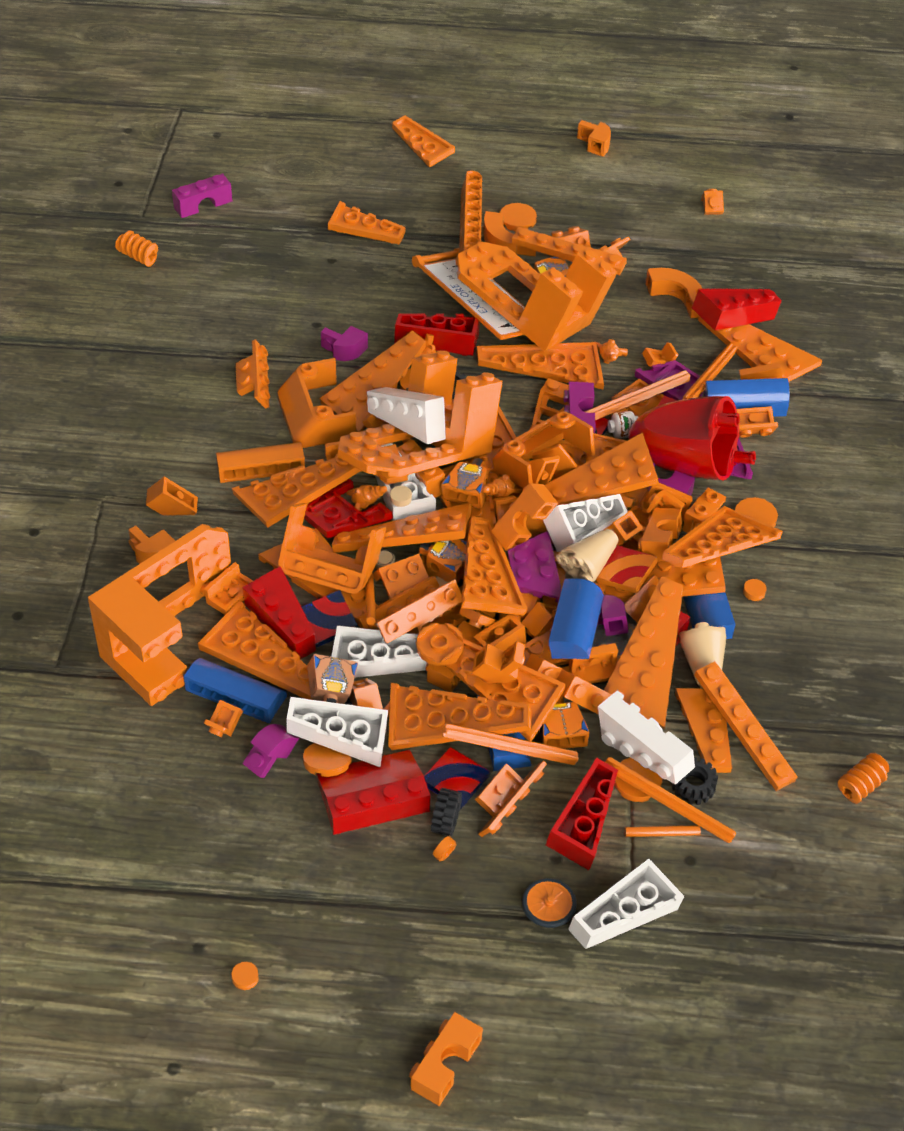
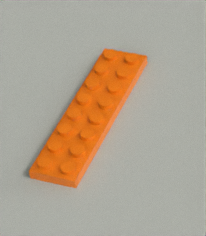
[543,557,725,607]

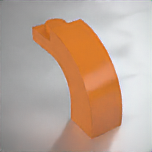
[483,211,536,257]
[646,268,702,318]

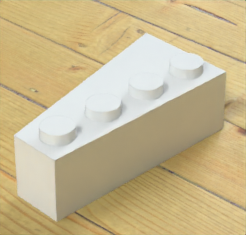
[543,494,628,552]
[287,697,388,767]
[568,859,684,949]

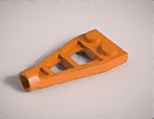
[528,378,568,431]

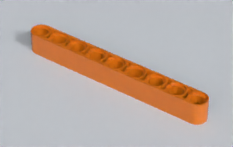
[459,171,482,253]

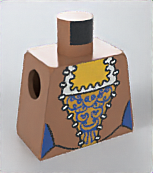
[308,654,358,704]

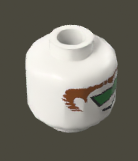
[608,411,638,439]

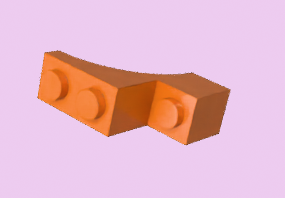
[525,653,611,715]

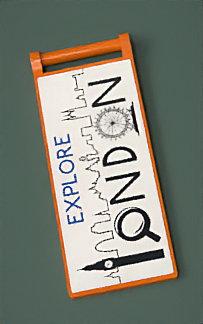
[412,248,525,340]

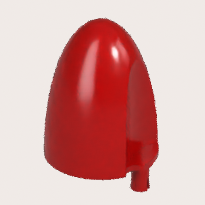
[628,396,756,480]

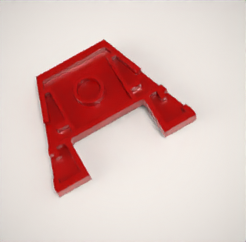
[304,479,393,538]

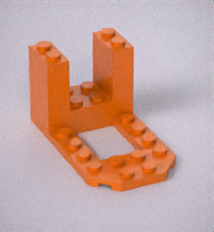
[456,242,618,352]
[337,351,502,477]
[88,524,231,706]

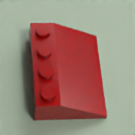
[315,750,430,835]

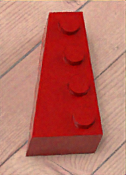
[692,289,782,331]
[394,314,480,356]
[243,566,316,660]
[545,758,618,870]

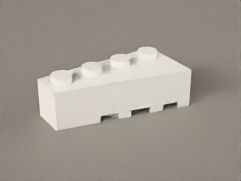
[367,387,446,444]
[375,443,436,521]
[331,626,427,678]
[598,690,695,784]

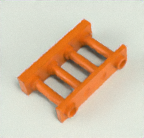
[356,576,462,643]

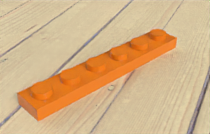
[511,227,627,275]
[694,661,798,791]

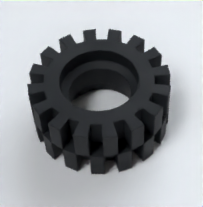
[672,757,718,805]
[431,788,462,837]

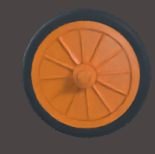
[522,878,577,928]

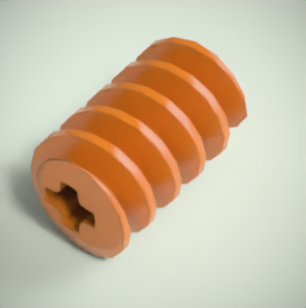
[115,230,158,267]
[837,753,890,804]

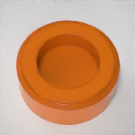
[433,836,456,861]

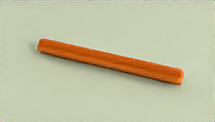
[682,343,737,400]
[584,370,690,420]
[442,723,579,765]
[605,757,736,843]

